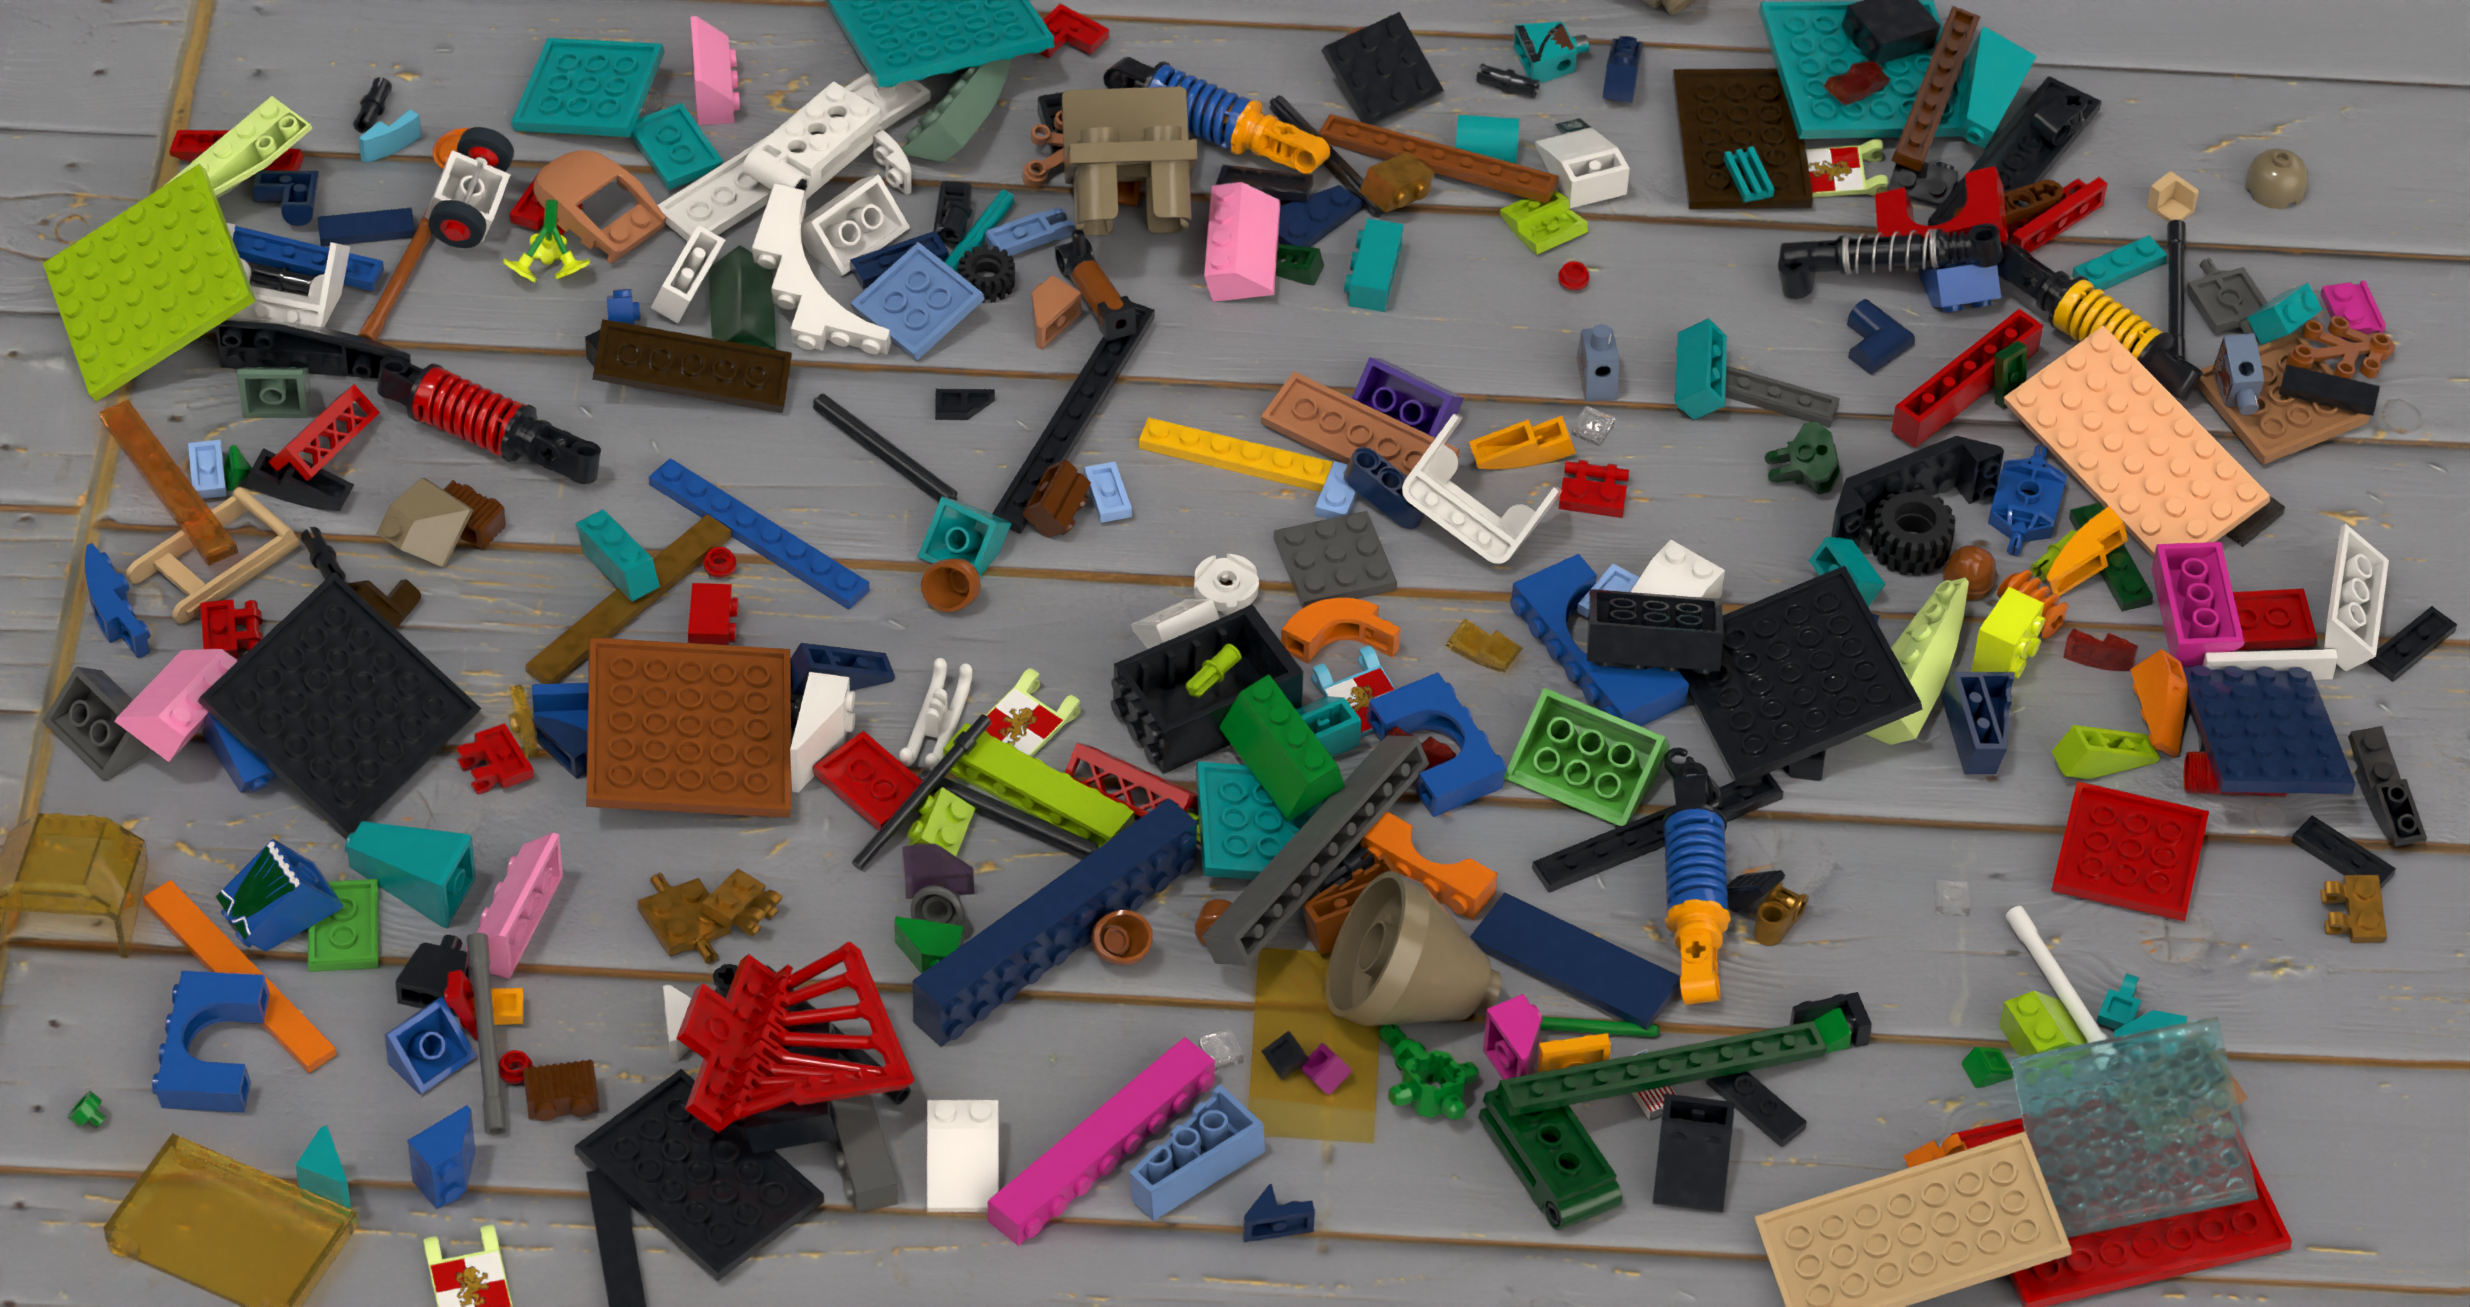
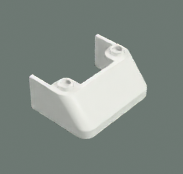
[227,223,350,328]
[1402,414,1562,564]

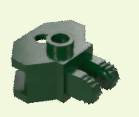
[1764,421,1841,494]

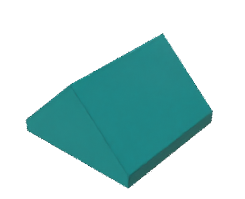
[295,1125,353,1223]

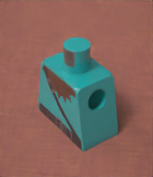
[1513,21,1589,84]

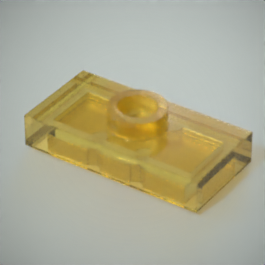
[508,685,538,758]

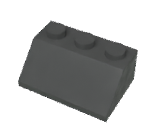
[43,667,150,780]

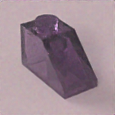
[902,844,974,899]

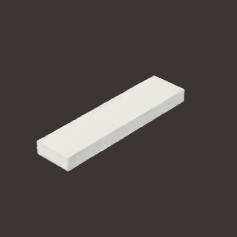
[2203,649,2338,680]

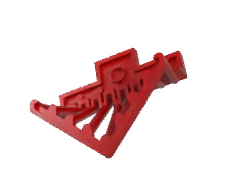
[676,942,914,1133]

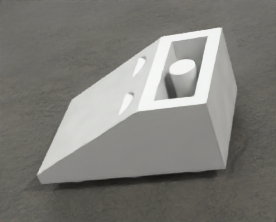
[1535,127,1630,209]

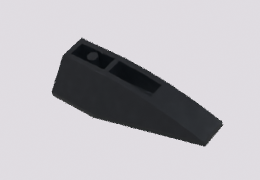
[215,318,412,378]

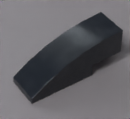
[245,448,354,511]

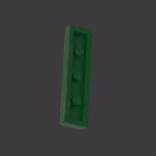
[2069,502,2153,612]

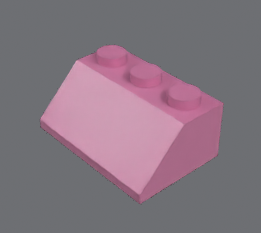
[691,16,740,125]

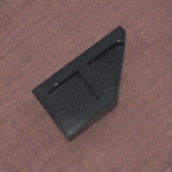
[935,389,995,420]

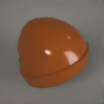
[1943,545,1997,601]
[921,559,981,612]
[1091,910,1153,966]

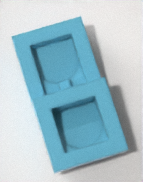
[359,109,421,163]

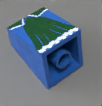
[216,839,344,952]

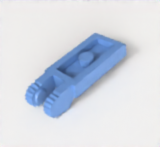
[985,207,1075,256]

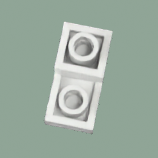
[873,130,911,195]

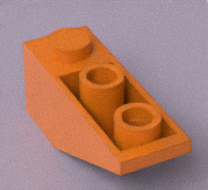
[2130,649,2188,758]

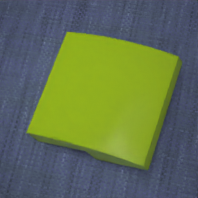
[1500,190,1588,255]

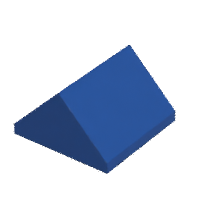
[385,997,477,1094]

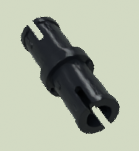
[1476,63,1540,99]
[353,77,392,133]
[301,527,346,581]

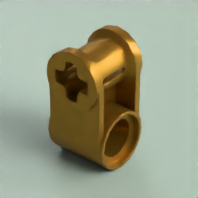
[1753,882,1809,946]

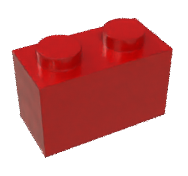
[688,583,739,645]

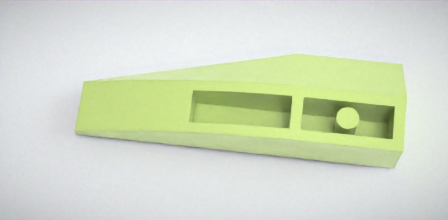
[164,96,313,199]
[1864,577,1969,745]

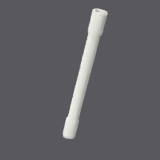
[2006,906,2120,1069]

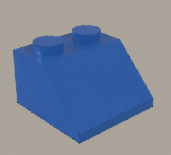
[1918,261,2001,312]
[407,1105,476,1209]

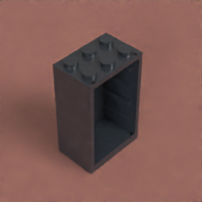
[1111,605,1304,774]

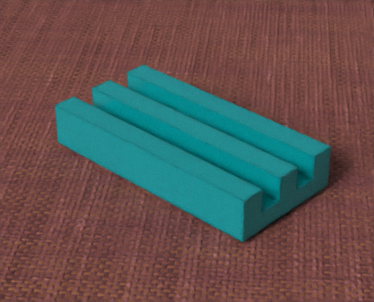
[1723,147,1774,203]

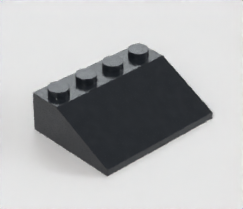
[1587,589,1724,674]

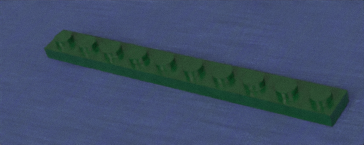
[1497,1021,1827,1116]

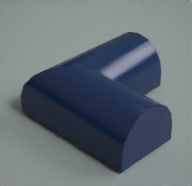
[253,170,319,226]
[1847,299,1915,375]

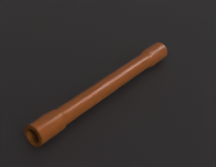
[357,205,433,341]

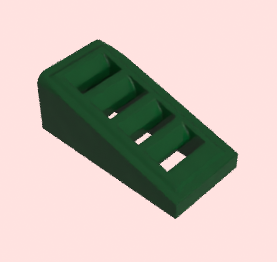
[1276,244,1324,285]

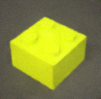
[1971,587,2045,679]

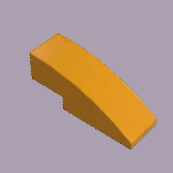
[1469,415,1576,469]
[2046,506,2128,597]

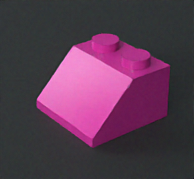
[1483,994,1542,1080]

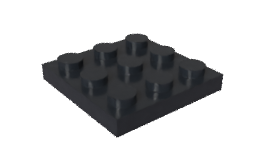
[1321,12,1444,125]

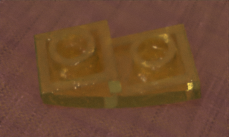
[1445,618,1523,673]

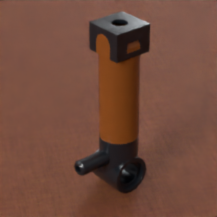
[1055,229,1137,341]

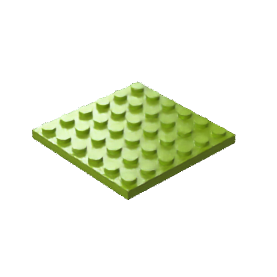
[42,164,256,402]

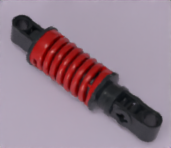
[377,356,601,484]

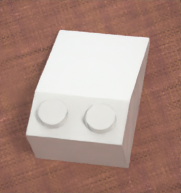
[1631,540,1725,599]
[790,672,855,793]
[927,1100,998,1212]

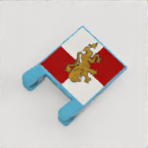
[1311,645,1396,738]

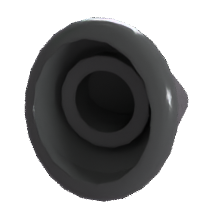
[910,886,965,926]

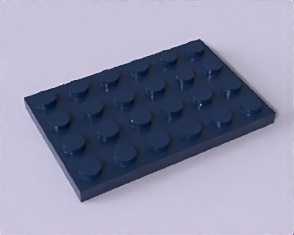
[2183,665,2355,794]

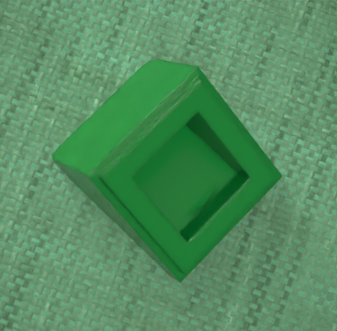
[1813,1008,1851,1053]
[1962,1046,2015,1088]

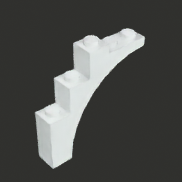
[752,183,891,355]

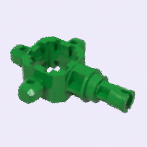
[1378,1024,1479,1120]

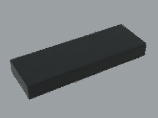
[2279,365,2380,416]
[2367,606,2457,682]
[2291,815,2396,889]

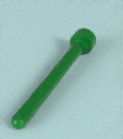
[1540,1016,1660,1038]

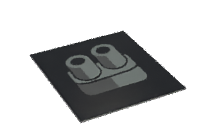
[1554,118,1591,133]

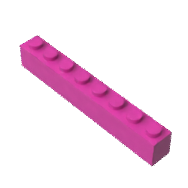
[988,1037,1215,1246]

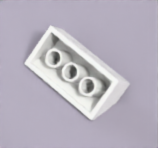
[2324,524,2389,671]

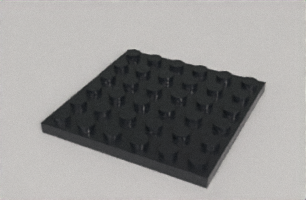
[1678,566,1923,786]
[197,572,481,839]

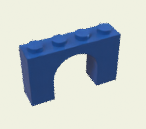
[1367,672,1507,817]
[152,971,270,1113]

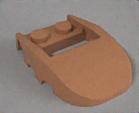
[533,150,666,264]

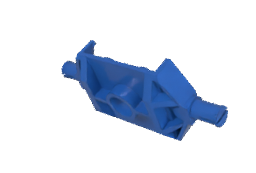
[1988,445,2067,556]

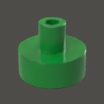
[68,1091,106,1128]

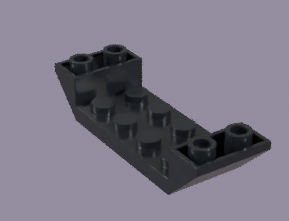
[1831,435,2004,548]

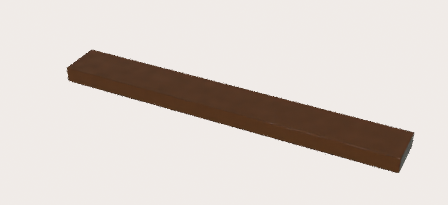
[1891,6,1981,172]

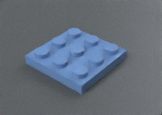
[850,242,985,361]

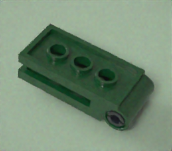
[1478,1070,1622,1231]

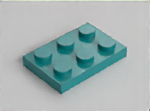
[630,103,724,190]

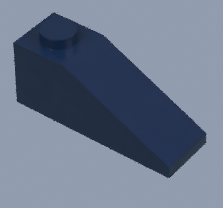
[790,643,895,695]

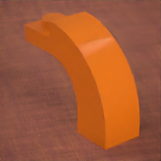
[1281,598,1401,664]

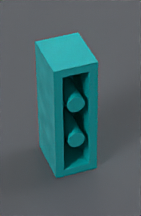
[1344,218,1404,312]
[1674,318,1727,420]
[575,509,660,602]

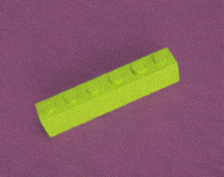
[943,722,1134,848]

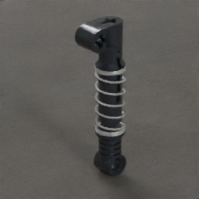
[1778,223,2003,299]

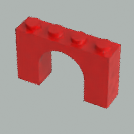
[1875,166,2008,268]

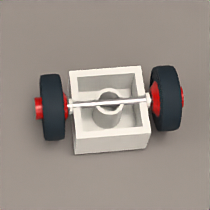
[424,127,514,248]

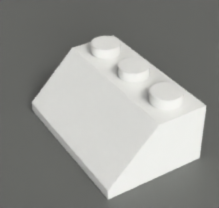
[801,174,910,276]

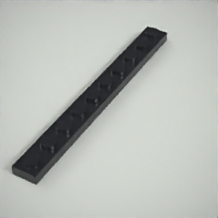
[992,302,1155,534]

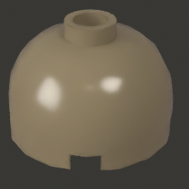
[2245,148,2308,209]

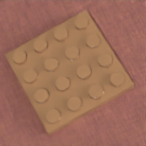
[2196,331,2370,465]

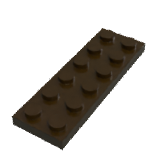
[592,319,792,413]

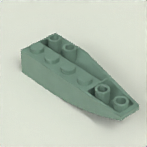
[902,59,1011,162]

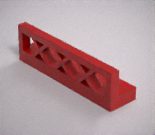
[2001,177,2108,253]
[269,384,380,481]
[1064,743,1198,817]

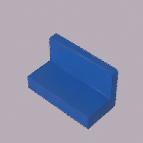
[532,683,588,731]

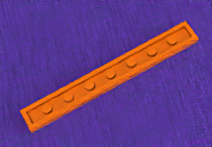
[143,880,337,1074]

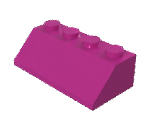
[2151,542,2244,667]

